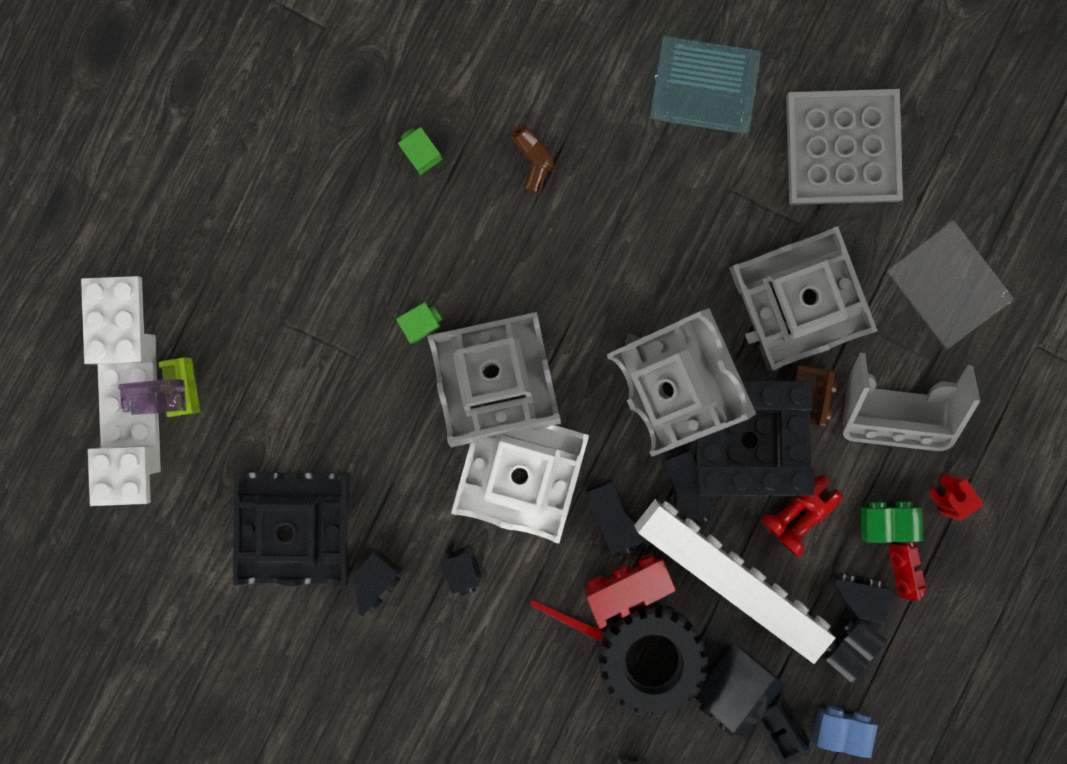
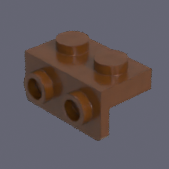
[793,365,838,426]

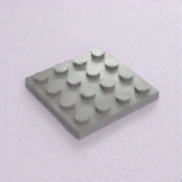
[786,89,903,205]

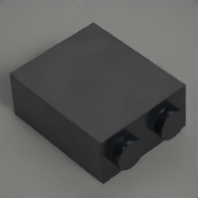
[694,643,785,738]

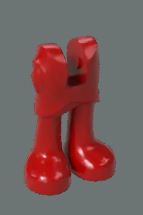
[761,474,844,558]

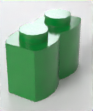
[861,500,923,543]

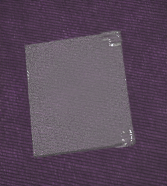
[887,220,1014,349]

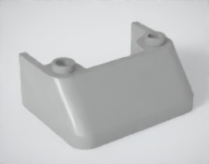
[842,353,980,451]

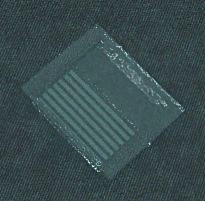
[650,36,761,134]

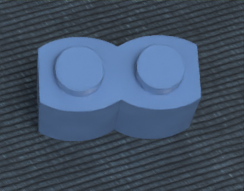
[812,705,878,758]

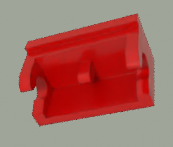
[929,474,984,521]

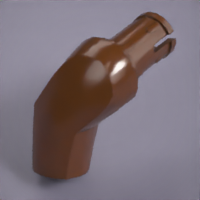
[510,125,554,194]

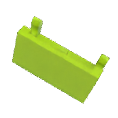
[158,358,200,417]

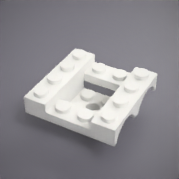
[451,405,589,543]

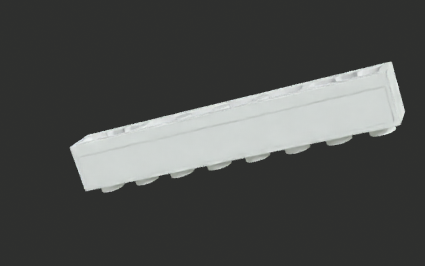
[634,499,835,664]

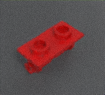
[888,542,927,601]

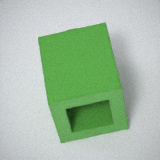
[398,127,443,176]
[396,302,442,344]

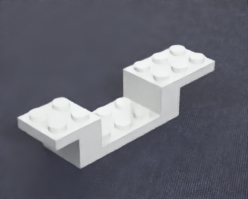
[81,276,161,506]

